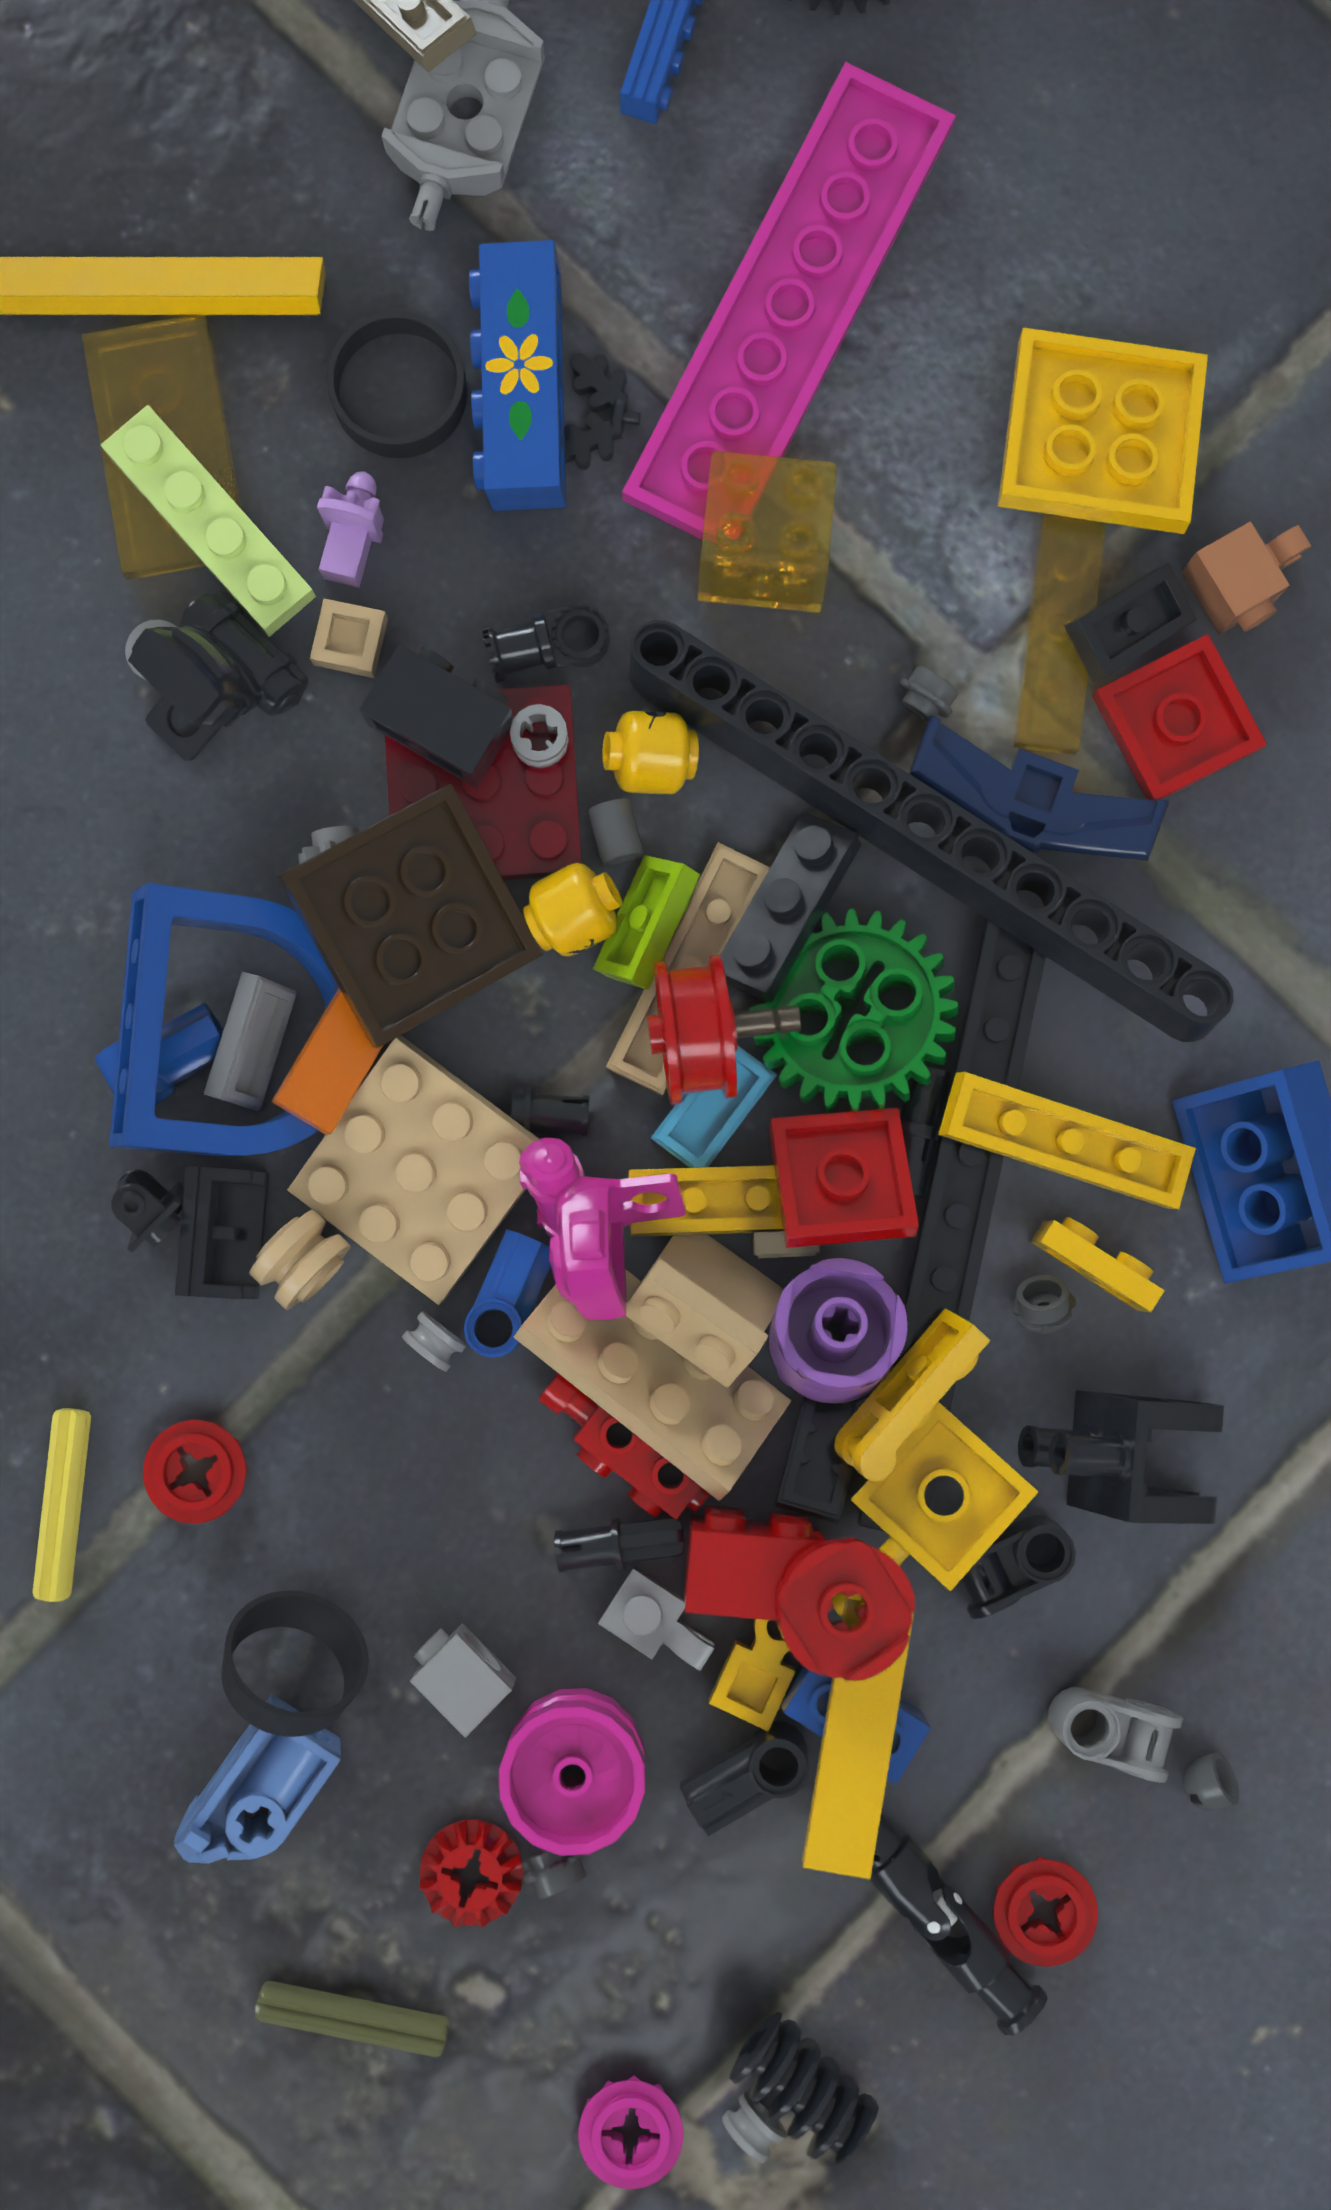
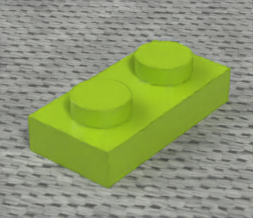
[593,855,701,990]

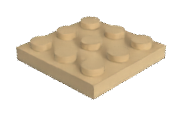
[287,1035,540,1305]

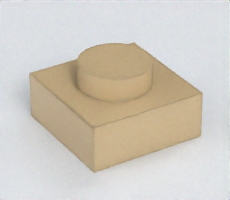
[310,598,388,678]

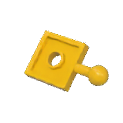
[831,1402,1038,1617]

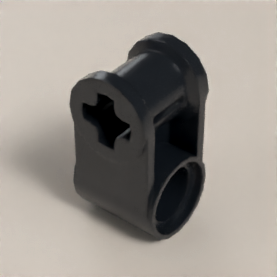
[960,1515,1076,1619]

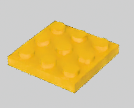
[998,327,1208,534]

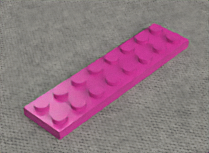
[622,62,956,555]

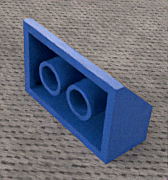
[1171,1060,1331,1284]

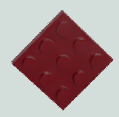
[385,685,582,880]

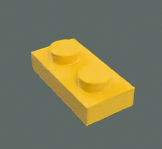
[1030,1217,1165,1312]

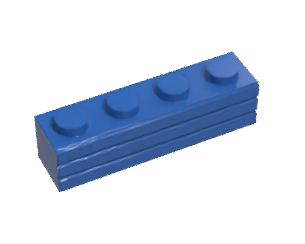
[620,0,704,124]

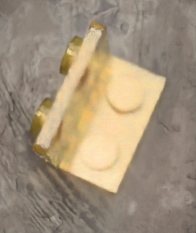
[697,451,837,613]

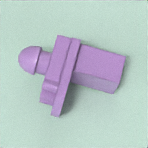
[317,472,384,588]

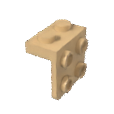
[626,1234,783,1388]

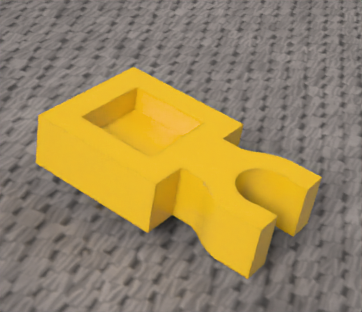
[709,1619,796,1731]

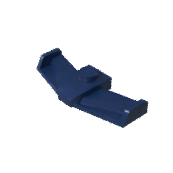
[909,715,1169,861]

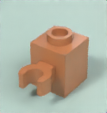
[1181,521,1311,635]

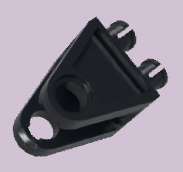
[1018,1390,1224,1524]

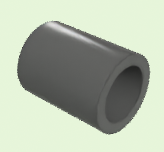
[588,798,645,867]

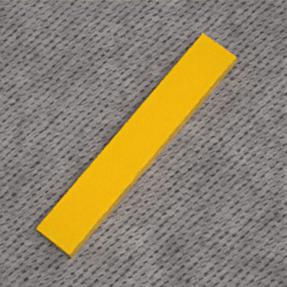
[0,257,326,315]

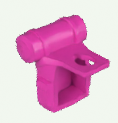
[519,1137,686,1320]

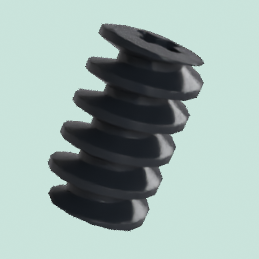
[729,2012,879,2164]

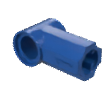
[94,1003,224,1105]
[464,1229,551,1358]

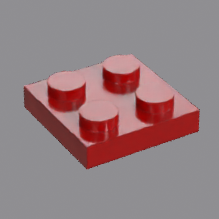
[1092,634,1267,801]
[769,1108,919,1248]

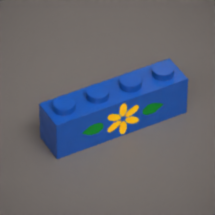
[469,240,567,511]

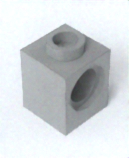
[410,1623,516,1738]

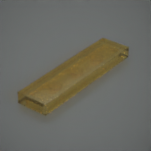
[1013,513,1106,755]

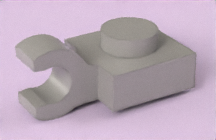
[598,1566,715,1671]

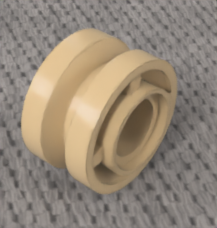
[249,1209,351,1310]

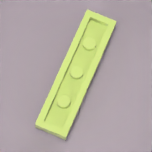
[100,405,316,637]

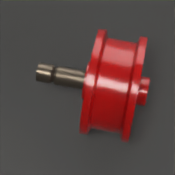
[647,955,801,1105]

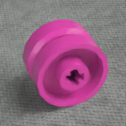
[499,1688,646,1856]

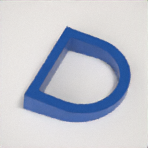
[109,883,339,1157]

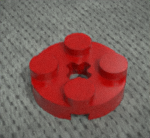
[775,1538,915,1681]

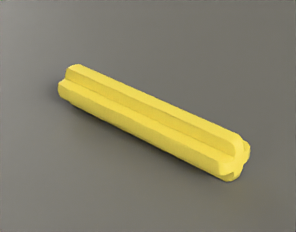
[32,1408,91,1602]

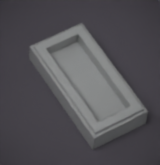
[204,972,297,1111]

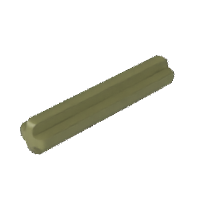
[255,1981,449,2058]

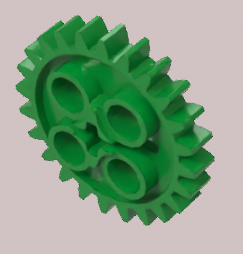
[749,909,958,1113]

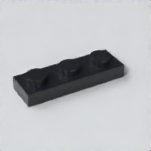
[720,812,862,1003]

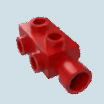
[537,1372,710,1520]

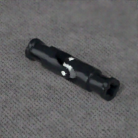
[869,1814,1048,2036]

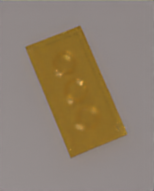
[82,315,241,580]

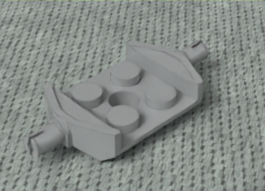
[381,0,545,231]

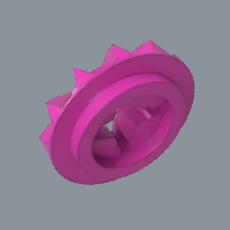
[578,2075,683,2189]

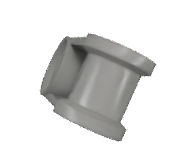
[1048,1687,1183,1783]

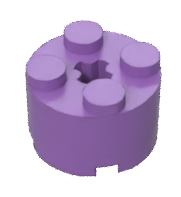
[768,1258,908,1404]

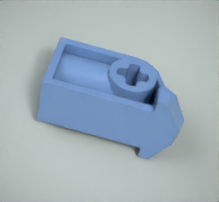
[173,1693,341,1863]

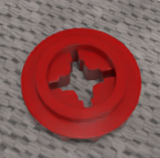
[143,1419,249,1524]
[419,1819,523,1928]
[992,1856,1098,1967]

